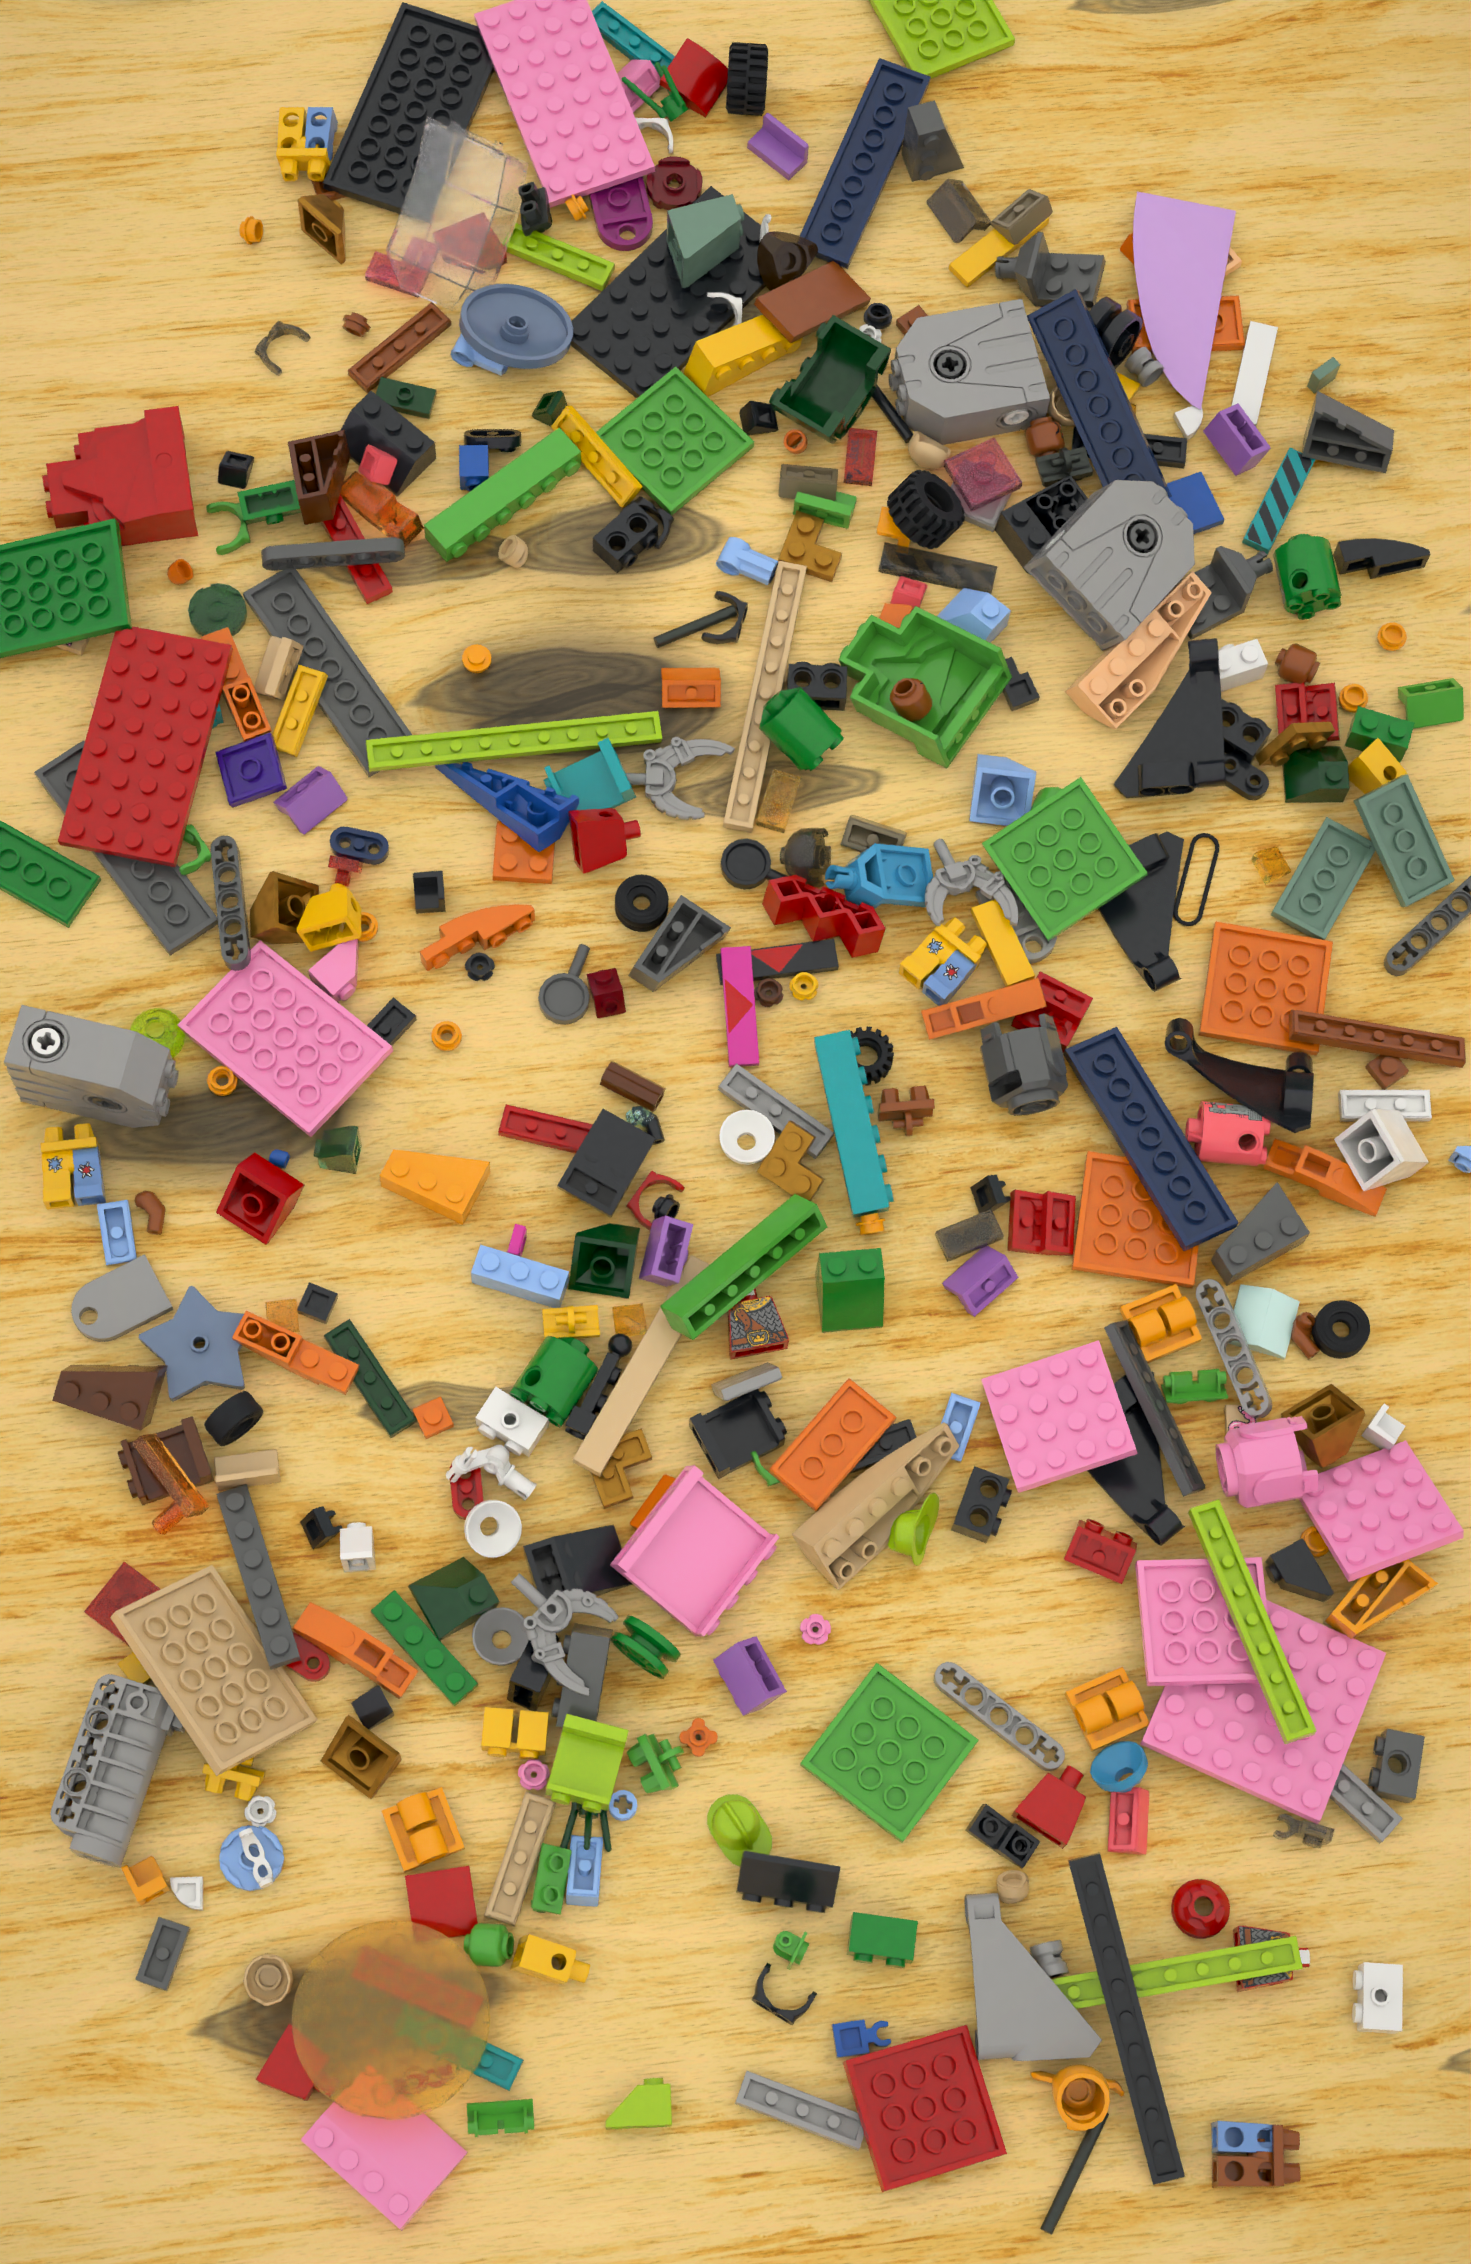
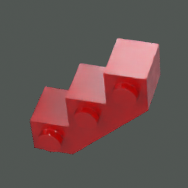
[762,875,886,958]

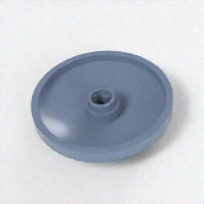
[459,284,573,369]

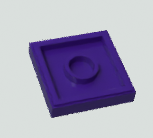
[215,733,287,808]

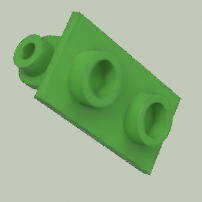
[1161,1369,1228,1404]
[531,1843,572,1915]
[773,1931,809,1970]
[467,2099,534,2137]

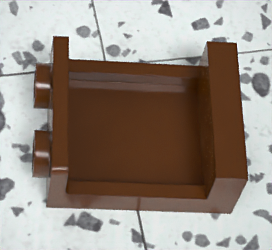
[118,1416,214,1505]

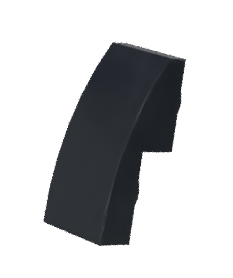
[965,1804,1040,1868]

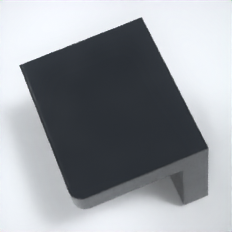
[413,871,446,914]

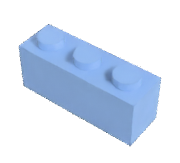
[471,1245,569,1308]

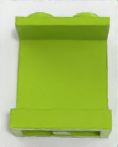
[545,1714,629,1813]

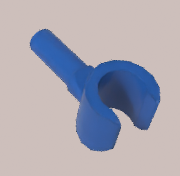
[269,1149,290,1169]

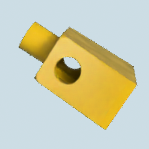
[1348,738,1407,794]
[296,883,361,952]
[510,1934,590,1985]

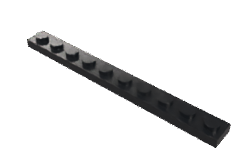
[1068,1852,1185,2185]

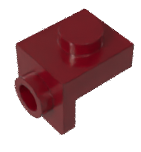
[587,968,626,1018]

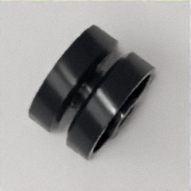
[1089,296,1143,369]

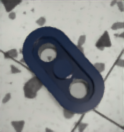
[330,827,389,865]

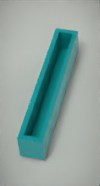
[814,1030,894,1218]

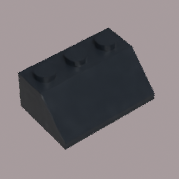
[341,391,436,497]
[736,1851,840,1913]

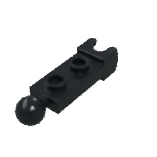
[565,1333,632,1441]

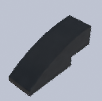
[1333,538,1431,579]

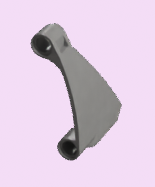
[964,1893,1102,2061]

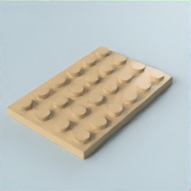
[110,1565,318,1776]

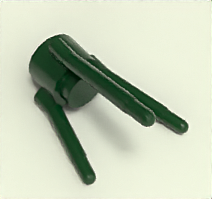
[560,1802,612,1852]

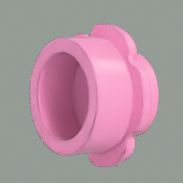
[800,1614,831,1645]
[518,1759,550,1790]

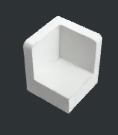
[1361,1403,1406,1450]

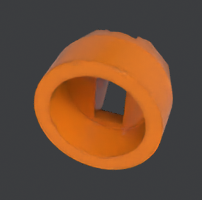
[784,429,808,454]
[167,559,193,585]

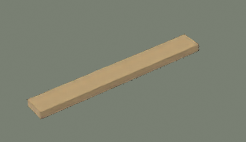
[573,1255,710,1477]

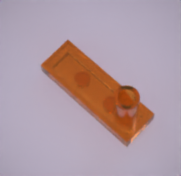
[132,1433,210,1535]

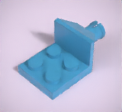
[825,843,933,909]

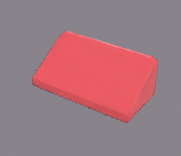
[1108,1787,1149,1855]

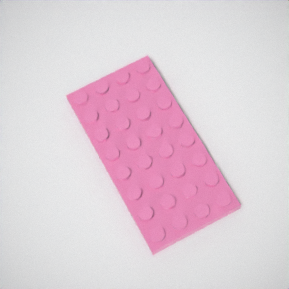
[474,0,655,208]

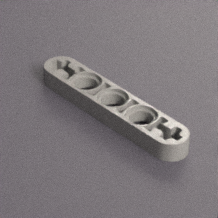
[1196,1279,1272,1419]
[934,1662,1065,1771]

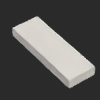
[1338,1090,1432,1122]

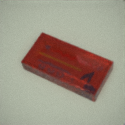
[843,428,877,486]

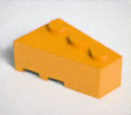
[379,1149,491,1225]
[1325,1559,1438,1639]

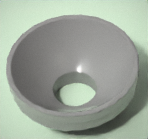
[472,1607,528,1666]

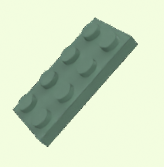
[1353,774,1455,907]
[1271,817,1376,940]

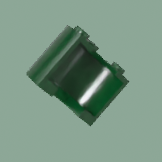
[769,315,891,444]

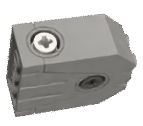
[889,299,1050,445]
[1024,480,1195,651]
[4,1005,179,1128]

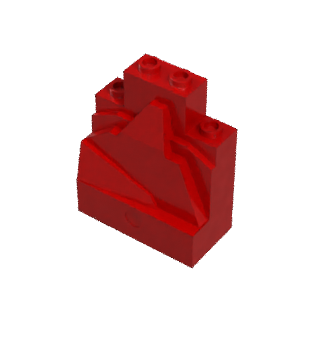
[42,406,198,546]

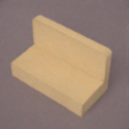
[254,636,304,701]
[214,1449,281,1491]

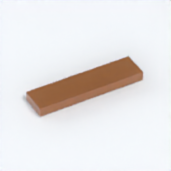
[348,302,451,393]

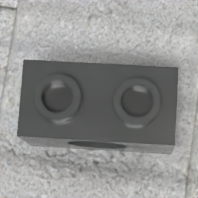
[1368,1728,1425,1803]

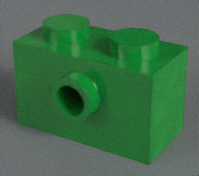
[237,480,301,525]
[1345,706,1415,763]
[847,1912,918,1968]

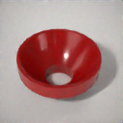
[1171,1879,1230,1939]

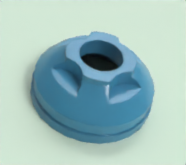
[1090,1741,1148,1793]

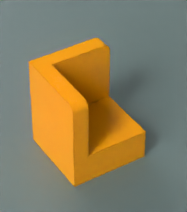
[876,506,911,552]
[121,1856,170,1906]

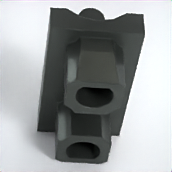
[518,182,552,236]
[1035,447,1093,487]

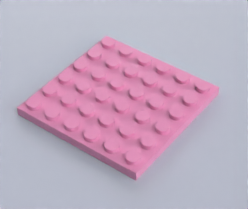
[1140,1600,1386,1824]

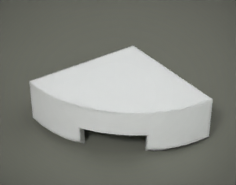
[1173,405,1203,440]
[170,1877,203,1911]

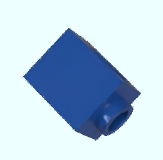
[459,445,489,492]

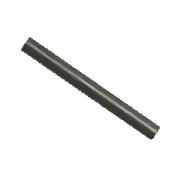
[1040,2113,1109,2235]

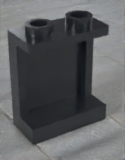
[689,1389,787,1479]

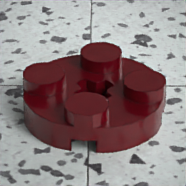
[646,156,703,210]

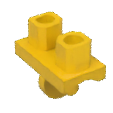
[542,1305,600,1340]
[202,1757,266,1801]

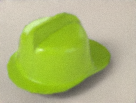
[888,1493,939,1566]
[707,1794,772,1867]

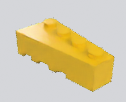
[683,315,803,397]

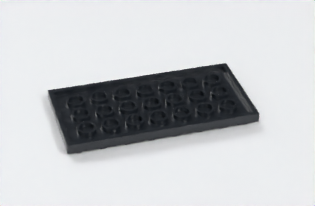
[323,2,494,223]
[571,186,766,398]

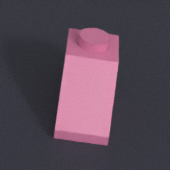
[308,939,359,1002]

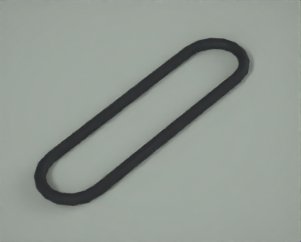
[1173,833,1219,926]

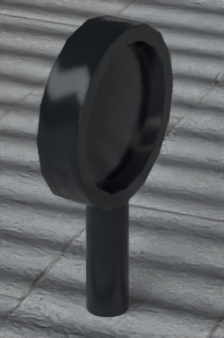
[720,838,787,890]

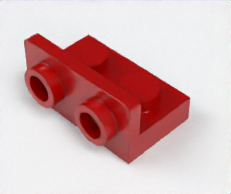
[1064,1519,1137,1584]

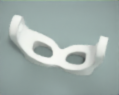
[635,118,673,153]
[707,292,742,326]
[238,1828,273,1889]

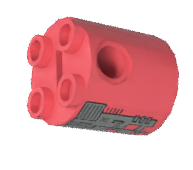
[1185,1101,1271,1166]

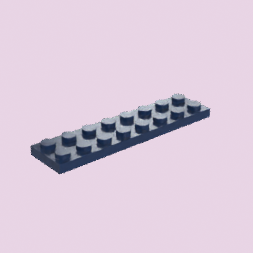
[800,58,931,269]
[1027,289,1172,498]
[1063,1027,1238,1251]

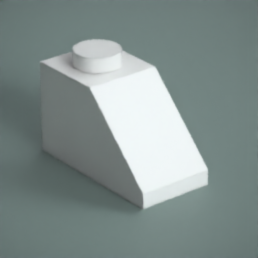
[340,1522,376,1572]

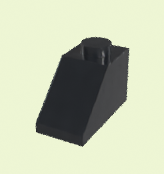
[1265,1538,1334,1602]

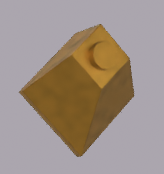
[298,194,345,265]
[250,871,319,944]
[1281,1384,1365,1468]

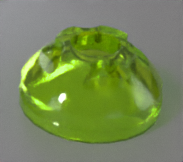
[130,1008,185,1058]

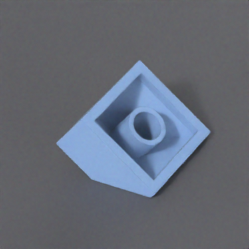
[937,588,1011,643]
[969,754,1036,826]

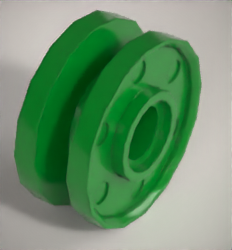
[611,1615,681,1679]

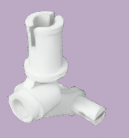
[446,1445,537,1501]

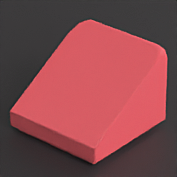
[358,444,397,485]
[890,576,928,608]

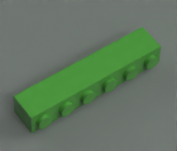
[424,427,581,562]
[660,1194,827,1340]

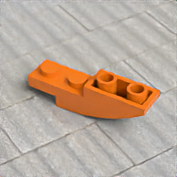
[201,627,272,741]
[420,904,535,971]
[921,978,1047,1040]
[1263,1138,1387,1217]
[232,1311,360,1395]
[292,1602,418,1699]

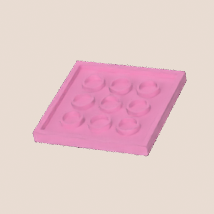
[981,1340,1137,1493]
[1299,1440,1464,1582]
[1135,1557,1268,1686]

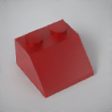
[216,1152,305,1245]

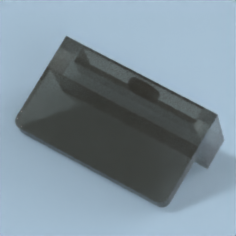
[927,179,991,243]

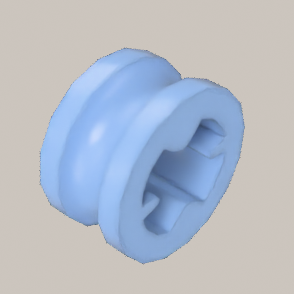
[609,1790,637,1821]

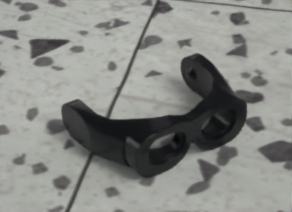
[621,496,674,550]
[701,591,748,644]
[752,1962,817,2025]

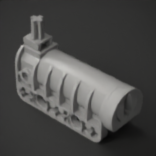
[50,1674,185,1868]

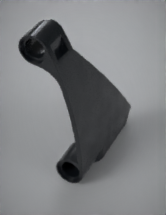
[1114,638,1226,798]
[1098,831,1184,992]
[1165,1018,1314,1133]
[1087,1372,1185,1546]

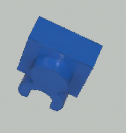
[831,2019,891,2058]

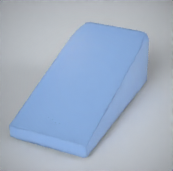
[97,1200,137,1265]
[941,1392,981,1462]
[566,1835,603,1907]

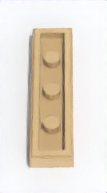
[484,1791,556,1926]

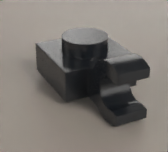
[1003,657,1040,711]

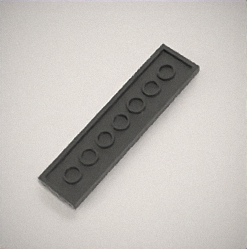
[243,569,412,777]
[34,740,218,956]

